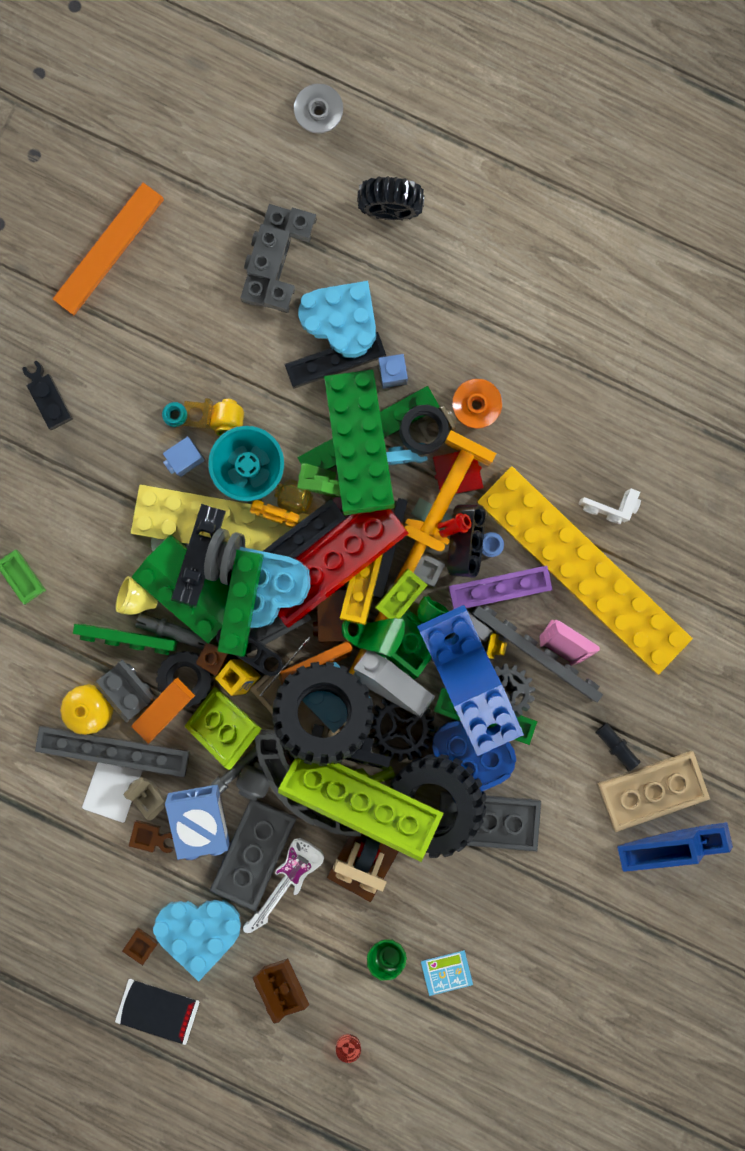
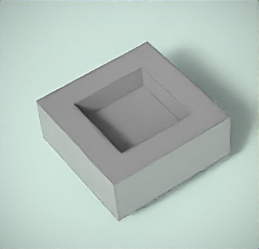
[414,554,445,587]

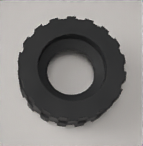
[156,651,214,707]

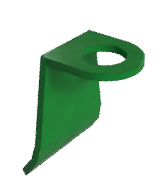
[342,618,405,657]

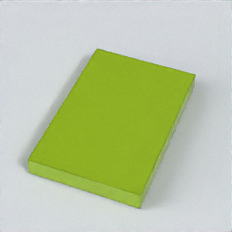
[184,686,262,770]

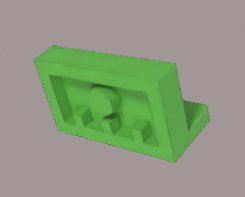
[297,463,341,498]

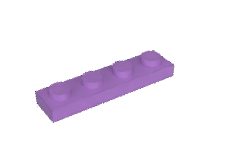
[448,566,552,609]

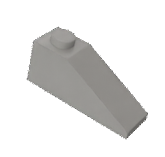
[354,650,434,718]

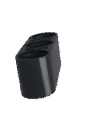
[447,504,486,578]
[216,627,285,676]

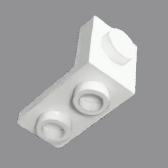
[579,489,641,524]

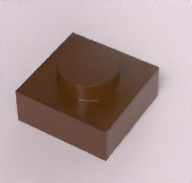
[122,928,159,966]

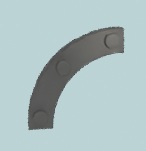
[255,730,361,836]

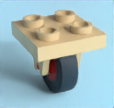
[332,836,387,894]

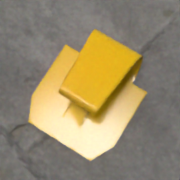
[487,633,507,659]

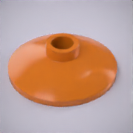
[452,379,502,429]

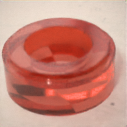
[336,1034,361,1063]

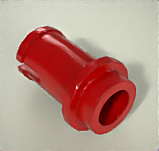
[437,513,471,538]

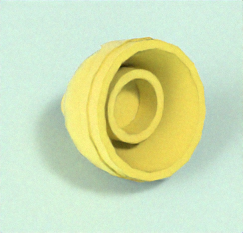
[116,576,158,615]

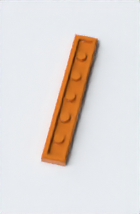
[53,182,164,316]

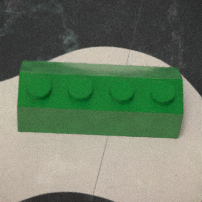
[131,535,229,643]

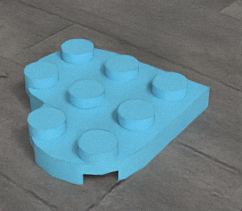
[298,281,376,358]
[240,547,310,628]
[153,900,241,982]

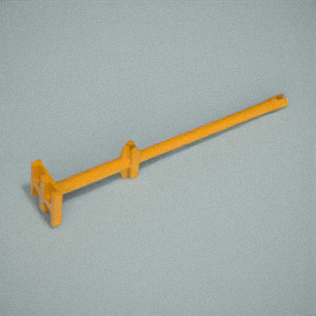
[349,430,497,675]

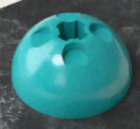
[208,426,284,501]

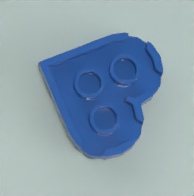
[432,721,516,803]

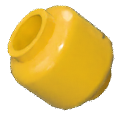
[210,399,244,436]

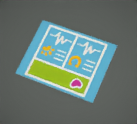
[421,950,473,996]

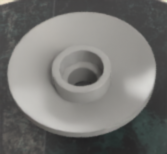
[294,84,343,134]

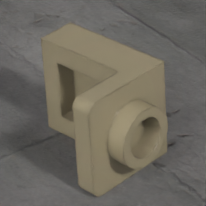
[123,777,166,821]

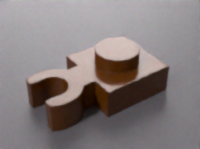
[129,820,173,853]

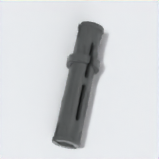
[135,612,206,650]

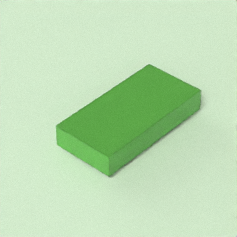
[0,549,46,605]

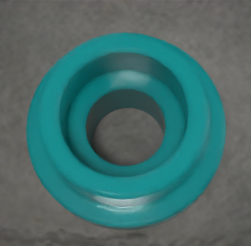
[162,402,188,427]

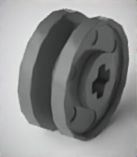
[204,528,245,586]

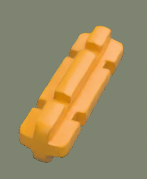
[250,500,300,528]

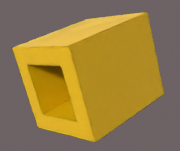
[215,659,261,696]

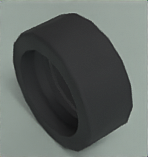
[399,405,449,455]

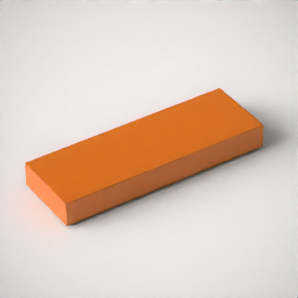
[279,641,353,685]
[131,678,195,744]

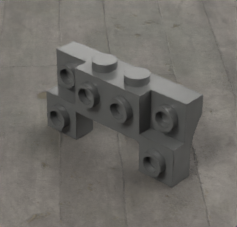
[240,204,317,313]

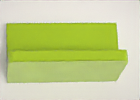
[375,568,427,619]

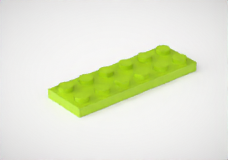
[278,758,444,862]

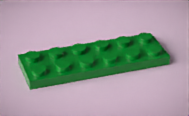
[324,369,395,515]

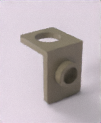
[418,406,457,444]

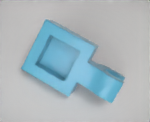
[386,443,428,465]

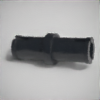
[595,722,641,772]

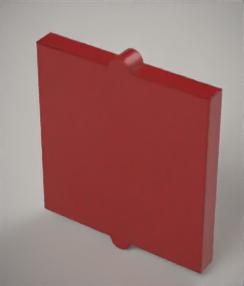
[433,451,483,494]

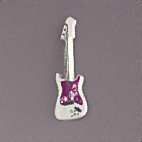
[243,838,324,933]

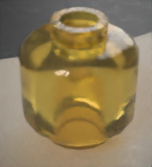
[274,479,313,515]

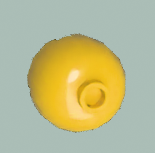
[60,684,113,735]

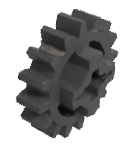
[494,663,535,717]

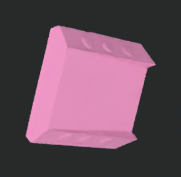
[540,620,600,666]

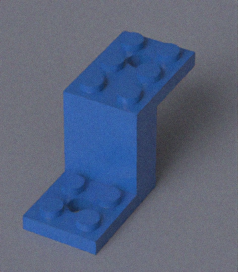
[417,605,524,756]

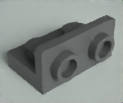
[93,660,154,723]

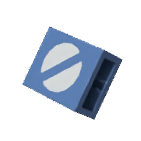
[165,784,230,860]

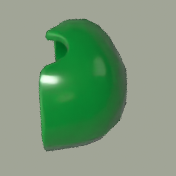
[417,596,449,623]
[367,939,407,981]

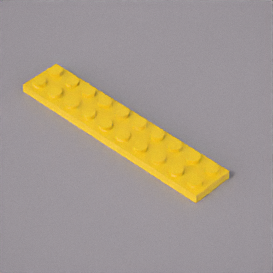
[476,466,693,675]

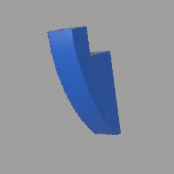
[617,822,733,872]

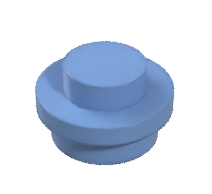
[482,532,504,557]

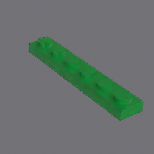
[297,386,440,470]

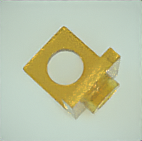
[183,398,215,429]

